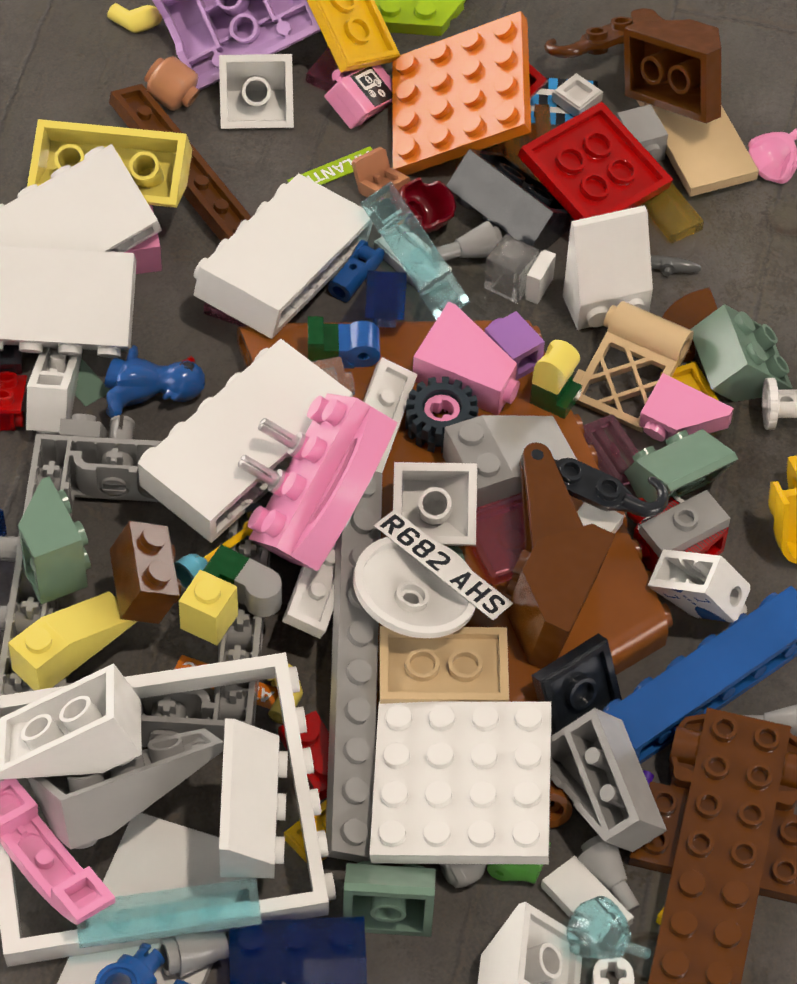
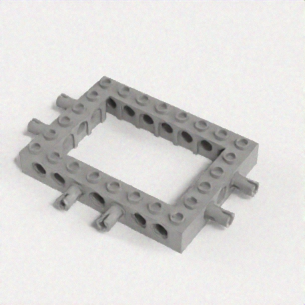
[0,415,271,747]

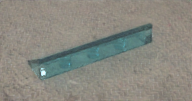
[77,877,262,948]

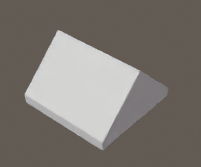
[219,54,294,129]

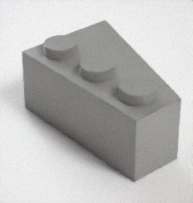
[550,708,667,852]

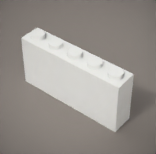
[0,144,162,252]
[193,173,375,339]
[0,245,137,358]
[138,339,353,543]

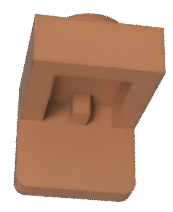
[351,147,410,205]

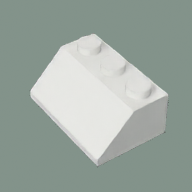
[219,718,288,878]

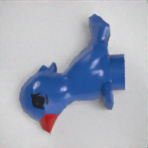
[105,345,205,418]

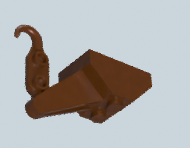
[544,8,721,124]

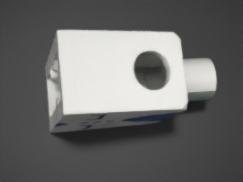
[647,549,750,623]

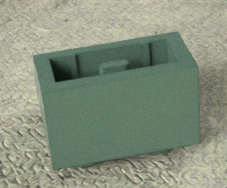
[690,304,793,402]
[18,476,91,605]

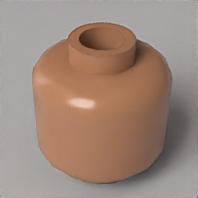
[144,56,200,111]

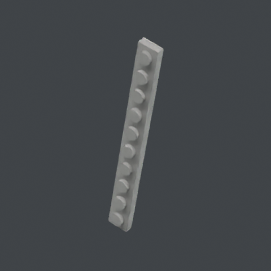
[326,471,382,862]

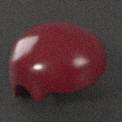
[395,177,457,234]

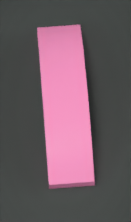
[0,779,115,925]

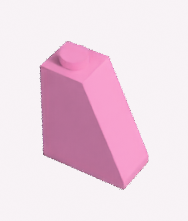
[413,302,520,415]

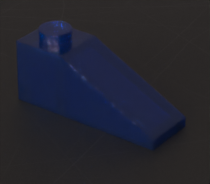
[365,270,408,328]

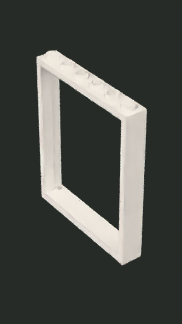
[0,653,336,967]

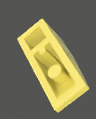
[8,591,138,690]

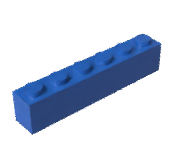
[603,585,797,764]

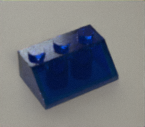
[229,917,367,984]

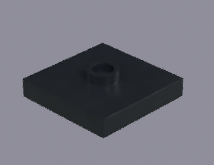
[531,633,622,736]

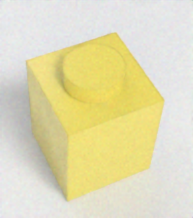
[179,570,238,645]

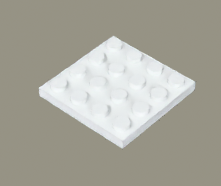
[370,701,552,865]

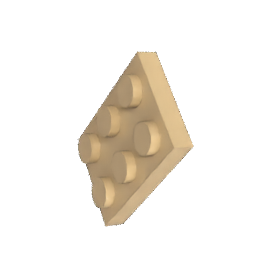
[379,626,509,704]

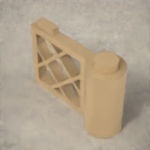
[573,301,694,432]

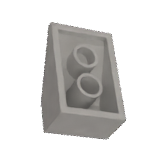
[443,415,577,517]

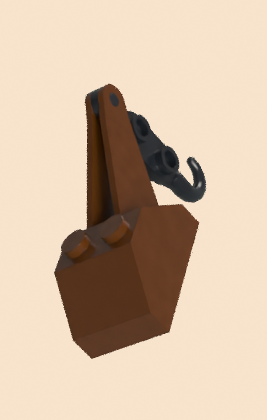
[505,442,669,668]

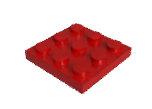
[517,101,673,220]

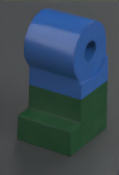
[308,316,381,369]

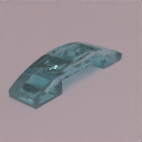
[360,182,471,320]

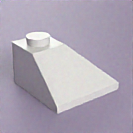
[393,462,477,546]
[478,902,584,984]

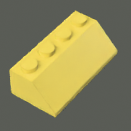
[27,119,192,208]

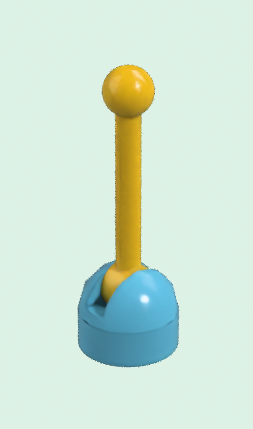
[174,520,253,589]

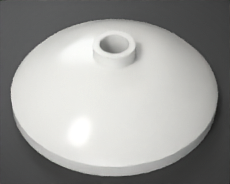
[353,537,476,638]

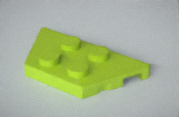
[374,0,466,36]

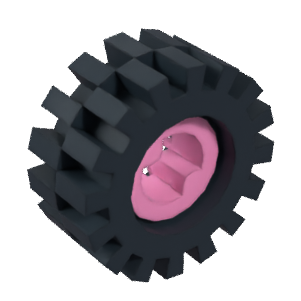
[405,377,478,454]

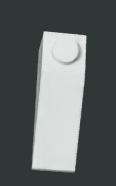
[26,347,83,435]

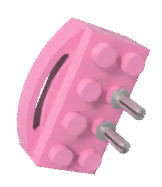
[238,394,398,571]

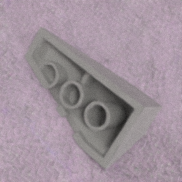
[27,728,224,850]

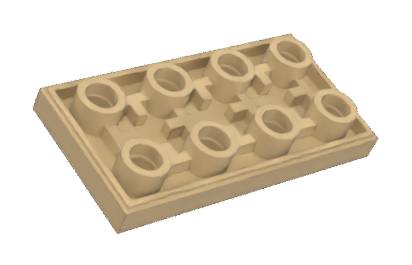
[637,100,759,197]

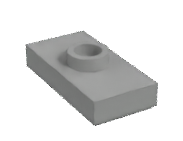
[639,490,731,558]

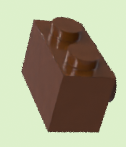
[109,521,181,624]

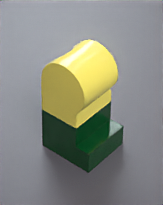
[529,340,582,419]

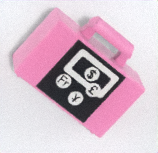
[324,65,392,129]

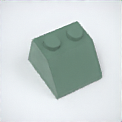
[624,429,738,502]
[343,861,436,937]

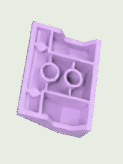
[152,0,321,90]

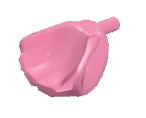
[748,128,797,184]

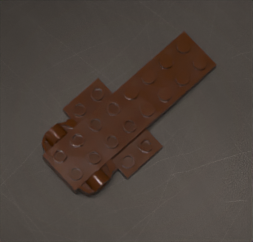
[628,707,797,984]

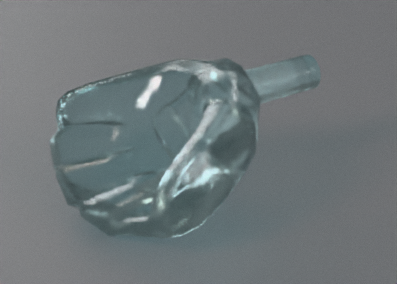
[566,896,651,959]

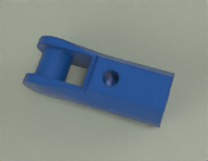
[328,240,385,303]

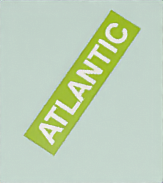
[287,146,373,185]

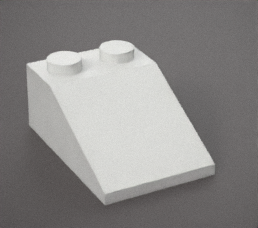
[563,205,653,330]
[0,663,142,780]

